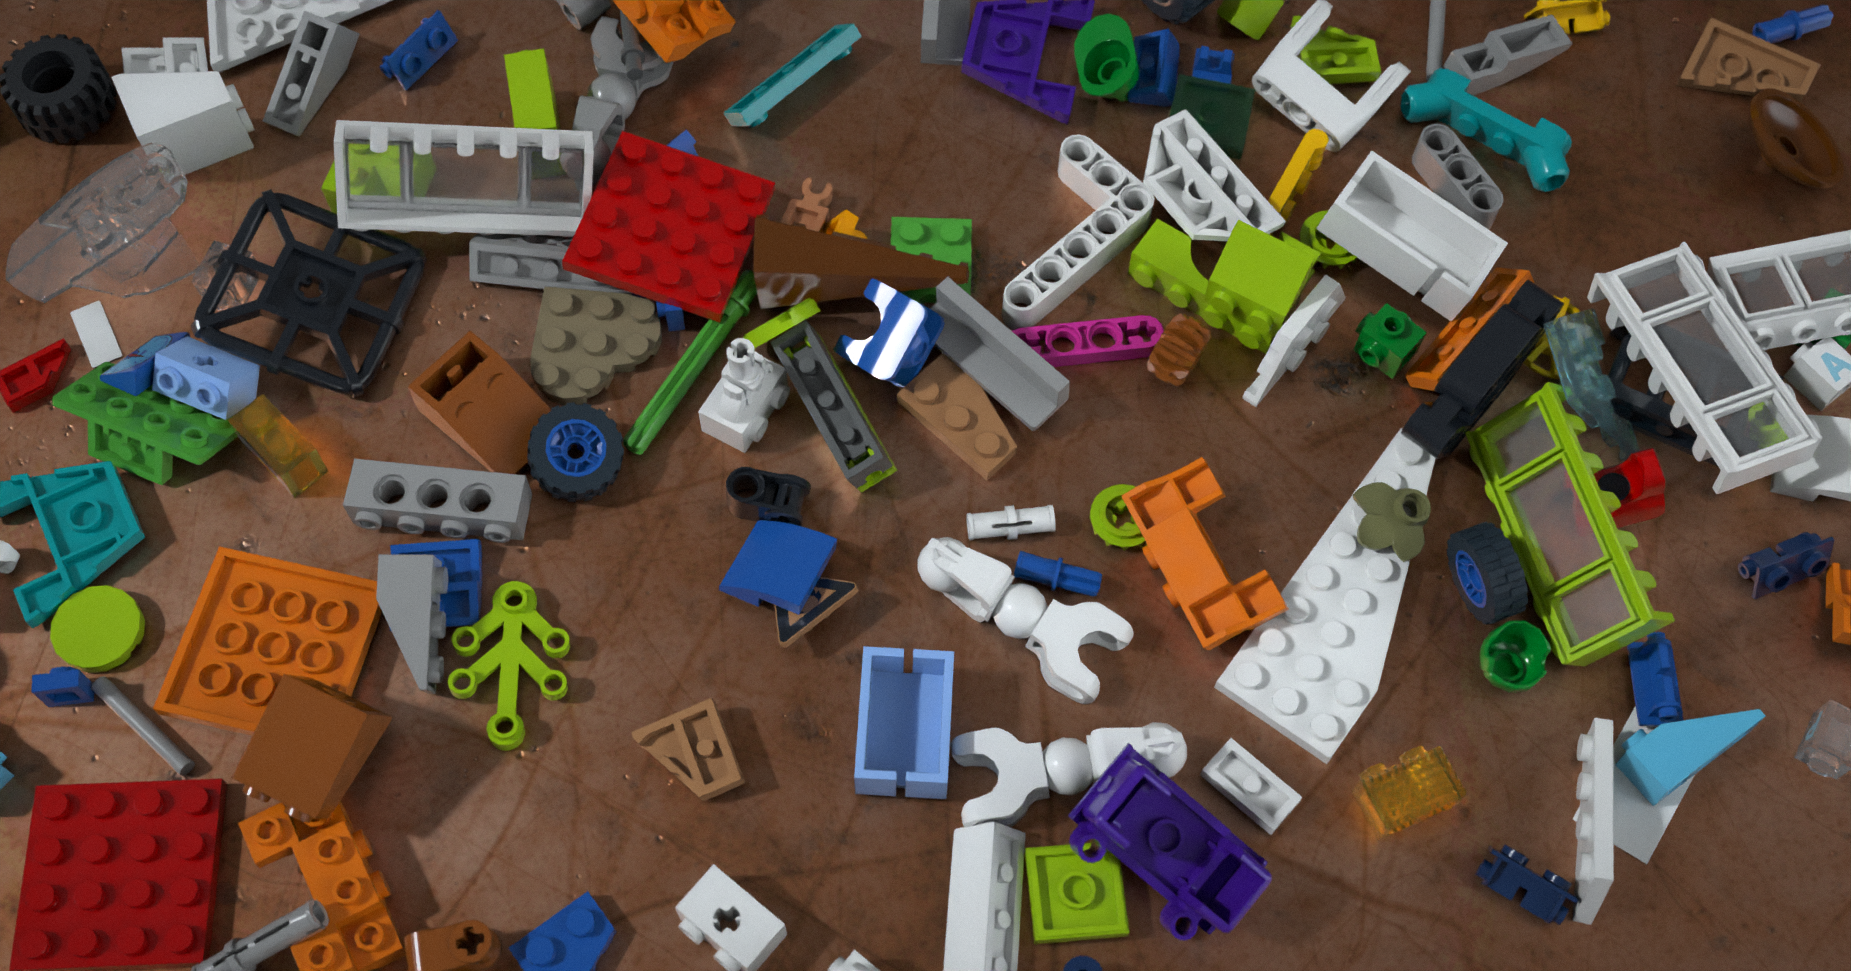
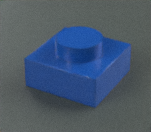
[32,667,95,707]

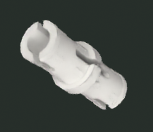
[966,505,1056,541]

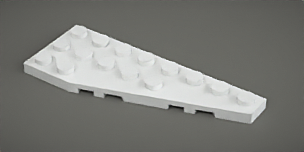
[1214,428,1435,764]

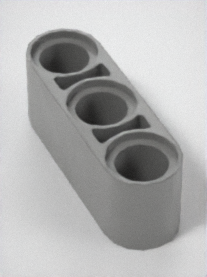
[1412,124,1504,230]

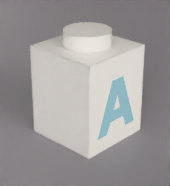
[1784,337,1851,411]

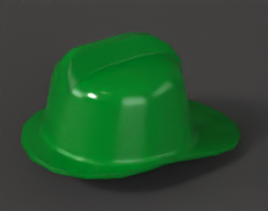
[1074,14,1140,102]

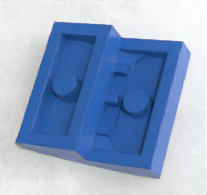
[719,520,837,615]
[390,539,482,631]

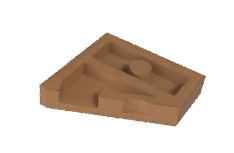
[631,698,745,801]

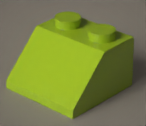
[1204,220,1315,337]

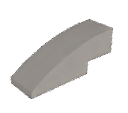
[1442,15,1572,95]

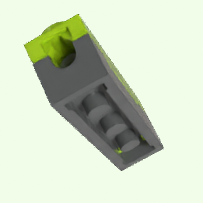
[770,320,898,493]

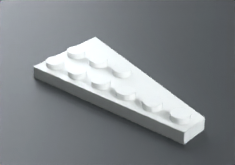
[207,0,393,72]

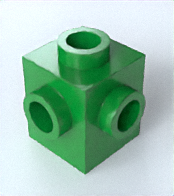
[1353,303,1427,379]

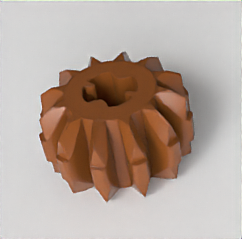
[1147,314,1211,386]

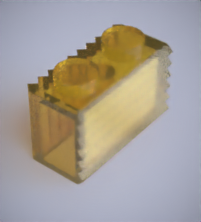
[1352,745,1467,840]

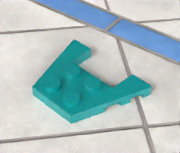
[0,461,145,629]

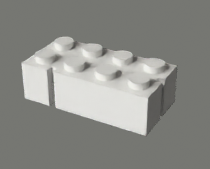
[1316,151,1508,322]

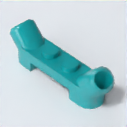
[1400,68,1572,192]

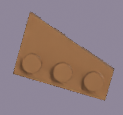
[1676,18,1820,102]
[897,353,1017,481]

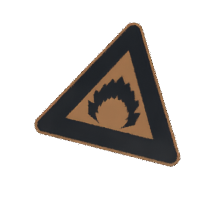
[774,577,858,647]

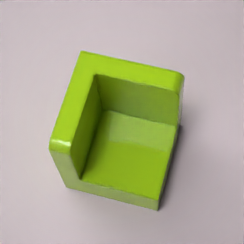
[1217,0,1284,40]

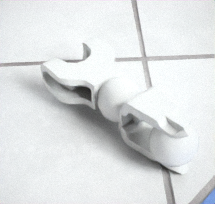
[917,537,1134,704]
[950,722,1187,827]

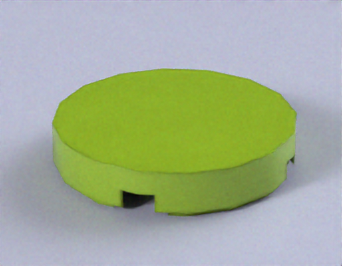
[743,298,820,348]
[50,585,145,673]

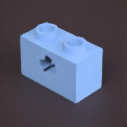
[152,336,260,420]

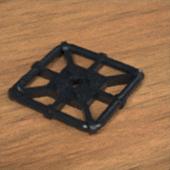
[191,189,427,398]

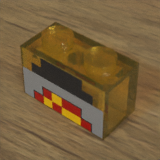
[228,394,328,498]

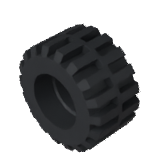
[0,34,117,143]

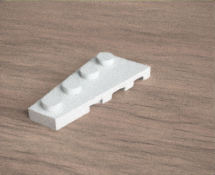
[1572,718,1614,925]

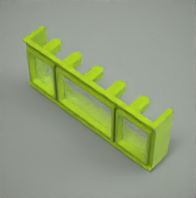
[1465,382,1675,666]

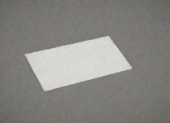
[1573,706,1695,864]

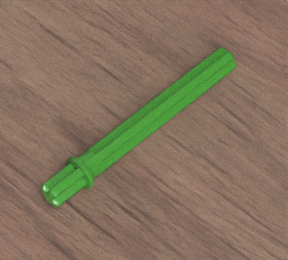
[623,269,757,455]

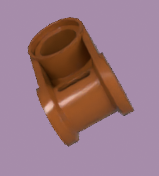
[403,919,502,971]

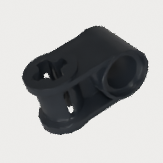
[726,467,811,526]

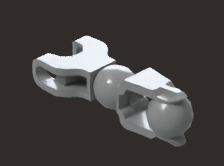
[560,16,674,190]

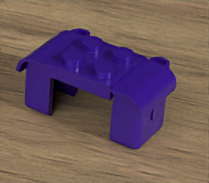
[1068,743,1272,940]

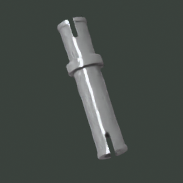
[191,899,329,971]

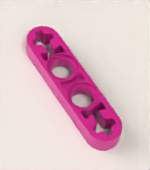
[1012,315,1164,367]

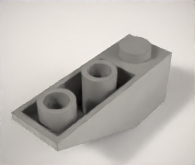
[376,554,448,694]

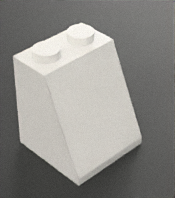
[112,71,255,183]

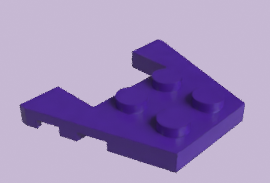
[961,0,1095,124]

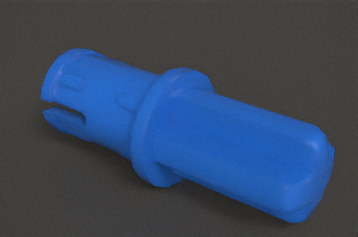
[1752,5,1833,43]
[1014,550,1102,597]

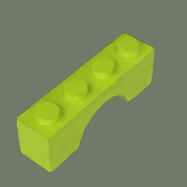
[1128,218,1294,354]

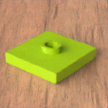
[1024,843,1130,944]

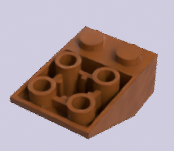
[407,331,551,475]

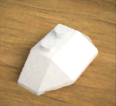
[1143,109,1286,241]

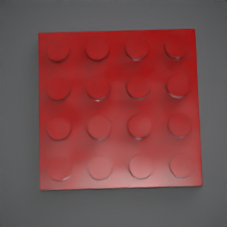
[562,131,775,322]
[9,778,227,971]

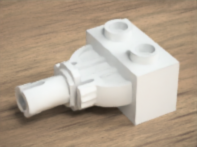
[698,338,790,453]

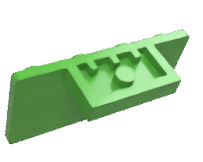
[52,362,250,485]

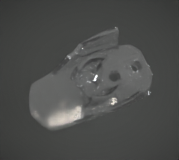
[6,142,200,303]

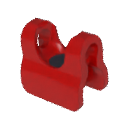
[1561,448,1665,537]

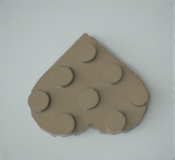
[530,286,662,405]

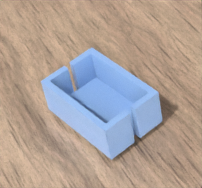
[854,646,954,799]

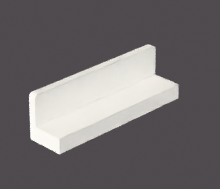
[943,821,1026,971]

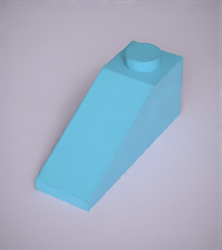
[1615,709,1766,806]

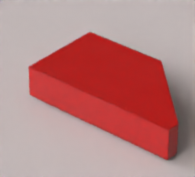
[0,338,72,413]

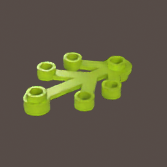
[448,581,570,751]

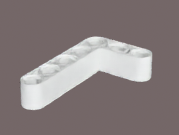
[1002,134,1154,330]

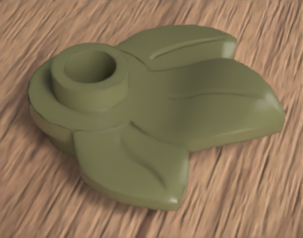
[1353,482,1431,562]

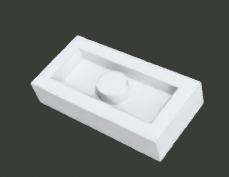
[1200,738,1302,835]

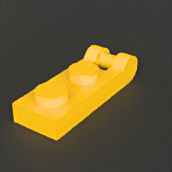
[1268,129,1329,235]

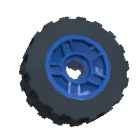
[527,402,624,502]
[1446,522,1528,625]

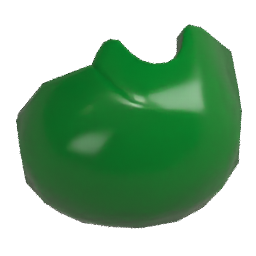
[1479,620,1551,693]

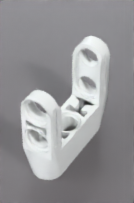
[1252,0,1411,152]

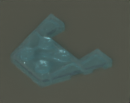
[1543,308,1640,462]

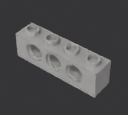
[343,458,532,543]

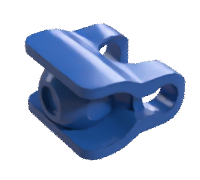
[833,278,945,388]

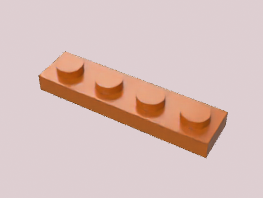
[1405,267,1535,391]

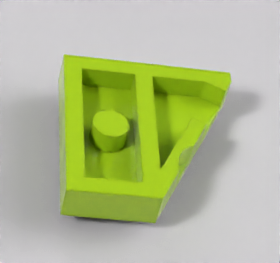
[1291,16,1381,84]

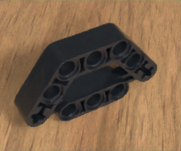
[1401,280,1564,459]

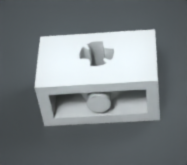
[675,864,787,971]

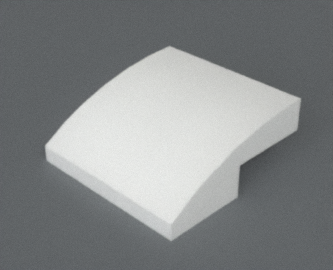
[122,38,208,74]
[1770,415,1851,502]

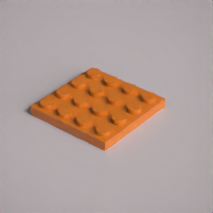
[153,546,382,736]

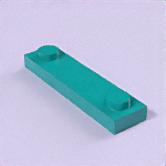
[723,23,862,128]

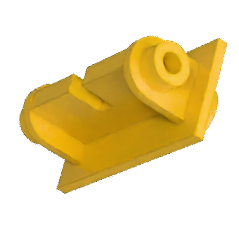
[1524,0,1610,35]

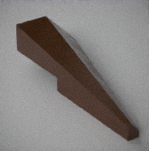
[753,215,969,309]

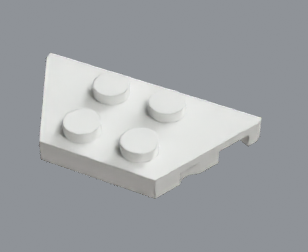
[1242,275,1346,407]

